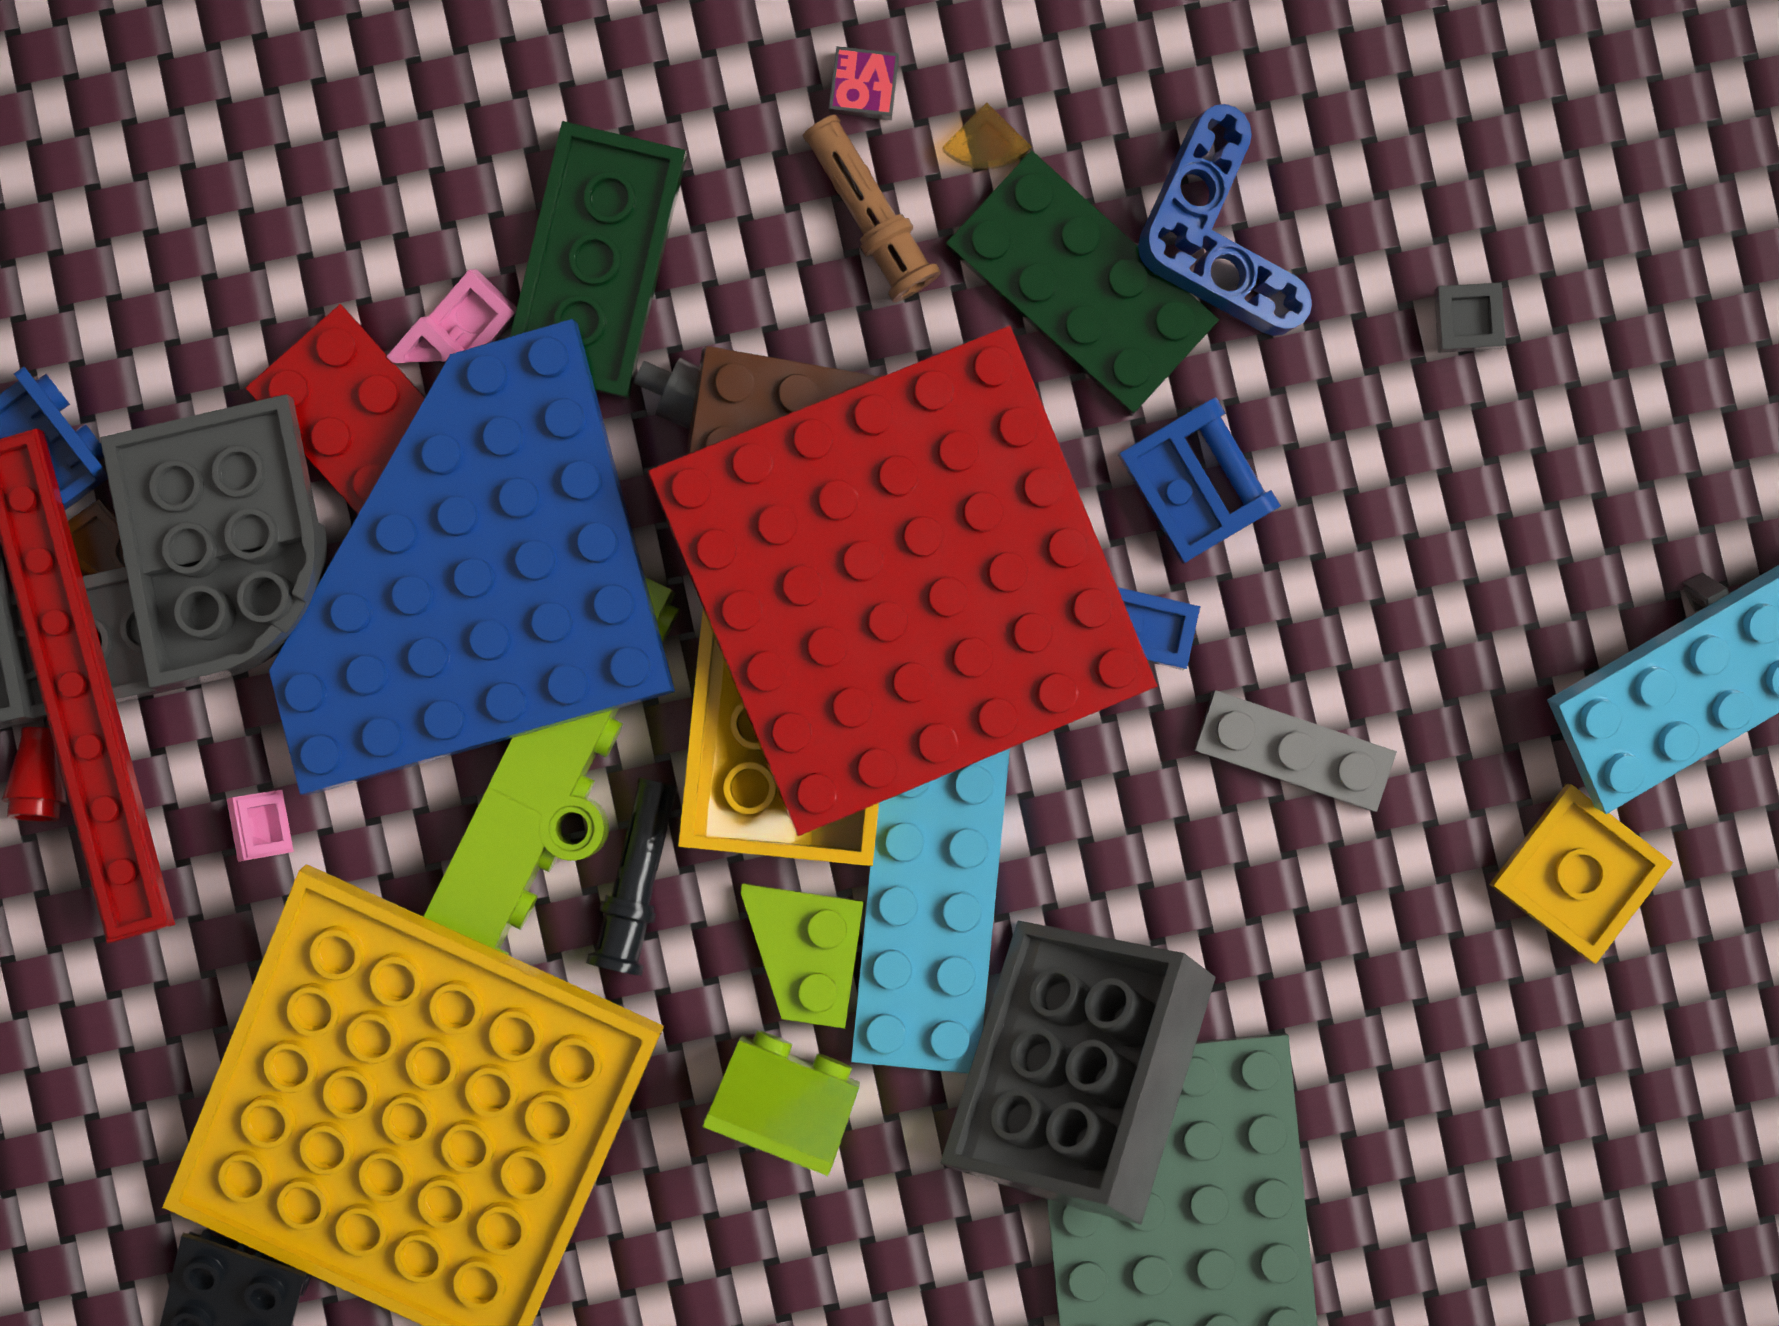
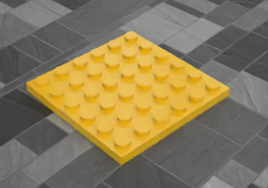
[162,864,664,1326]

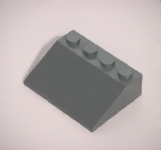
[940,920,1216,1225]

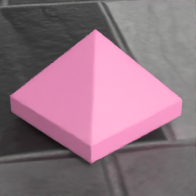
[227,790,294,862]

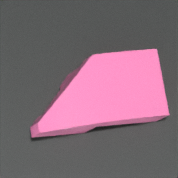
[386,269,517,363]

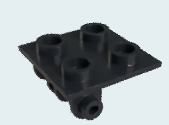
[160,1229,312,1326]

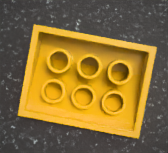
[678,610,879,866]

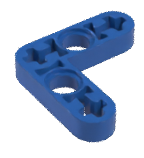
[1138,104,1312,336]

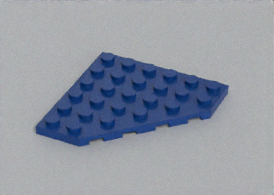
[269,319,675,796]

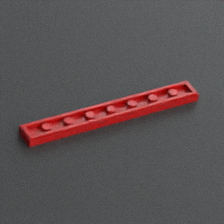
[0,428,175,944]

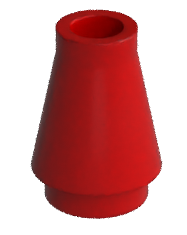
[2,727,68,822]

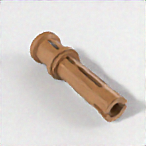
[802,115,941,302]

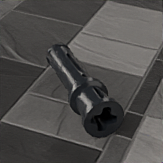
[586,778,678,976]

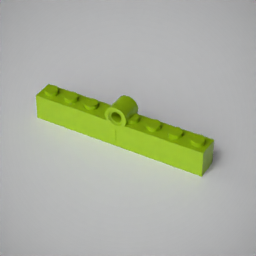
[423,577,680,955]

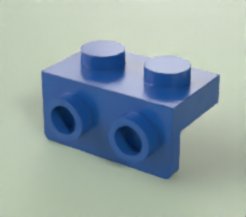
[0,366,108,510]

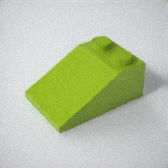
[703,1030,860,1176]

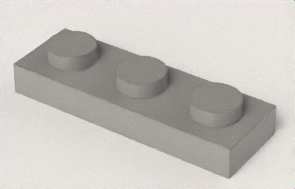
[1193,690,1397,812]

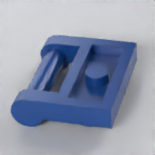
[1118,397,1281,564]

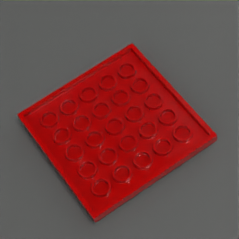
[647,325,1158,836]

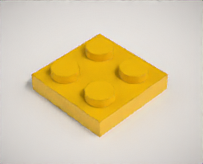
[1489,784,1673,964]

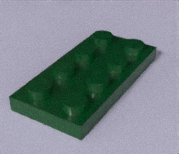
[510,121,687,400]
[946,150,1219,416]

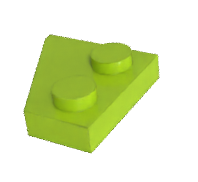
[741,883,864,1029]

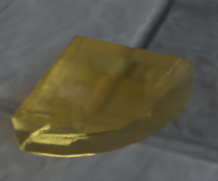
[942,102,1032,169]

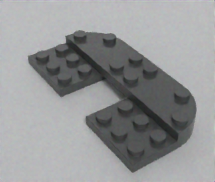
[0,394,327,729]

